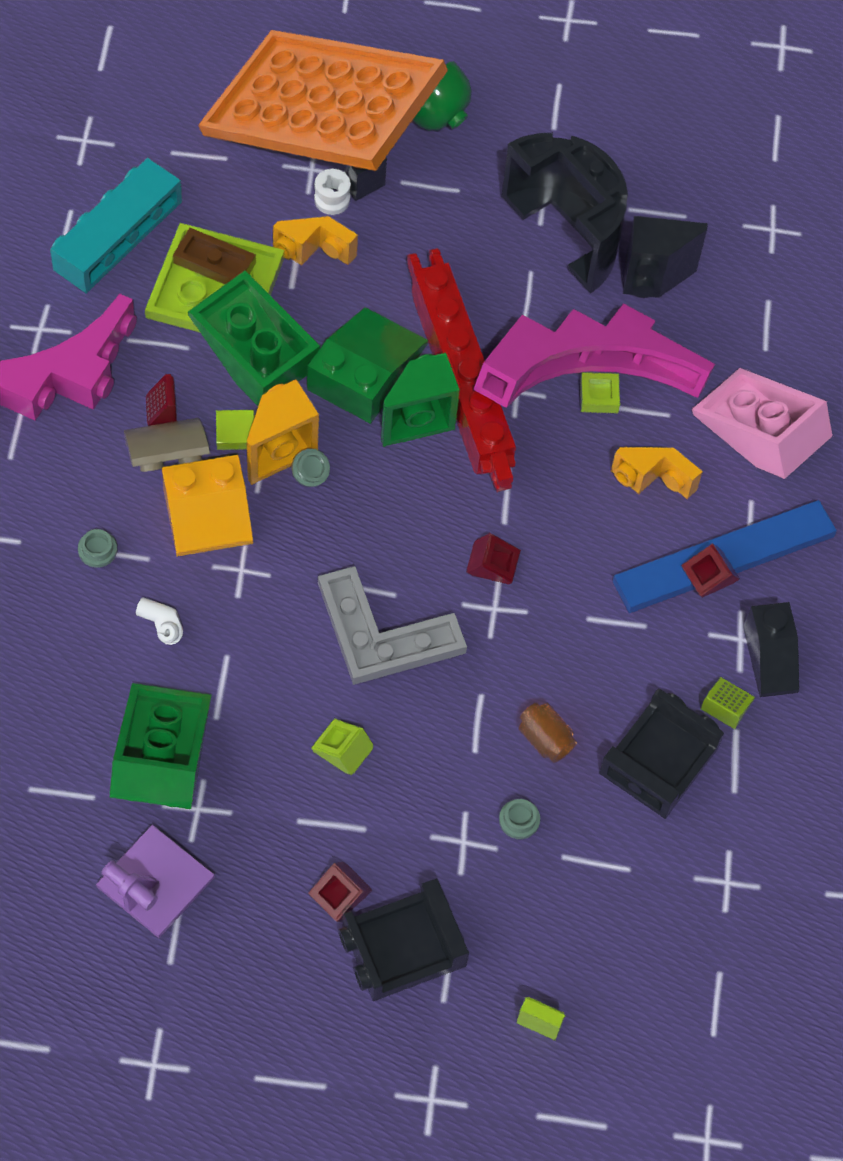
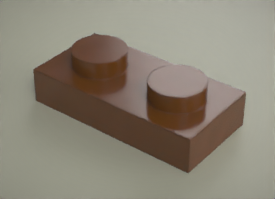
[173,228,256,284]

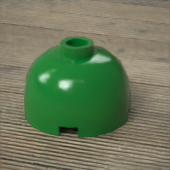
[412,61,472,131]

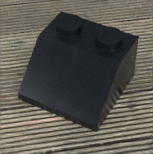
[623,216,708,298]

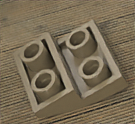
[123,418,210,472]

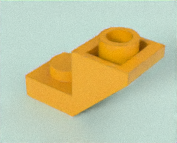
[273,216,358,266]
[611,447,703,499]

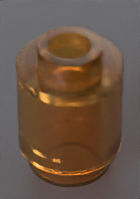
[518,703,577,763]

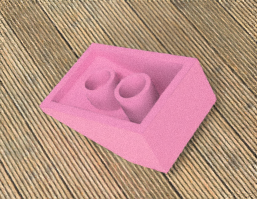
[692,368,833,479]

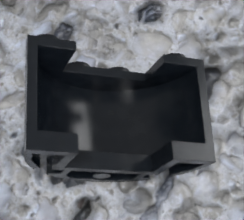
[501,133,628,293]

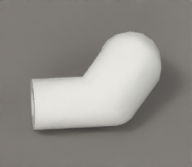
[136,597,183,645]

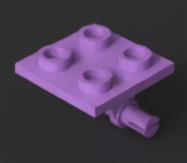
[96,825,215,938]

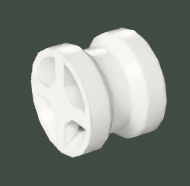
[314,169,351,215]

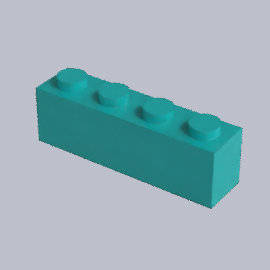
[50,158,182,294]

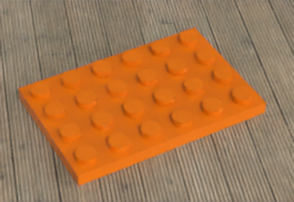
[198,30,448,171]

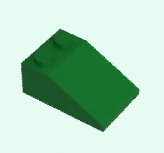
[188,270,320,406]
[307,307,428,424]
[109,683,211,809]

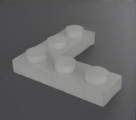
[318,566,467,685]

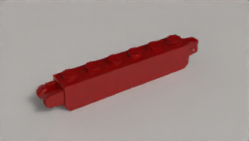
[407,248,516,492]

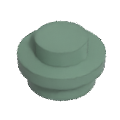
[291,449,330,487]
[78,529,117,568]
[499,799,540,839]

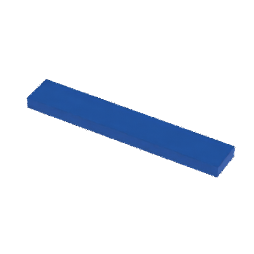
[612,500,837,614]

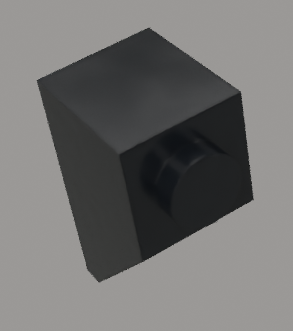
[743,602,799,697]

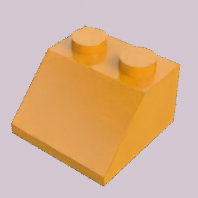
[247,380,319,485]
[162,455,253,557]

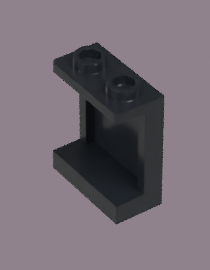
[599,689,724,819]
[338,878,469,1001]

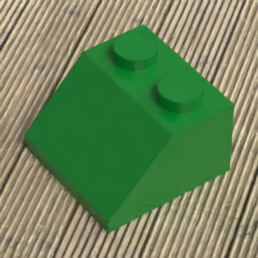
[381,353,460,447]

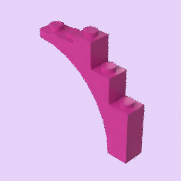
[0,294,137,421]
[473,303,715,408]

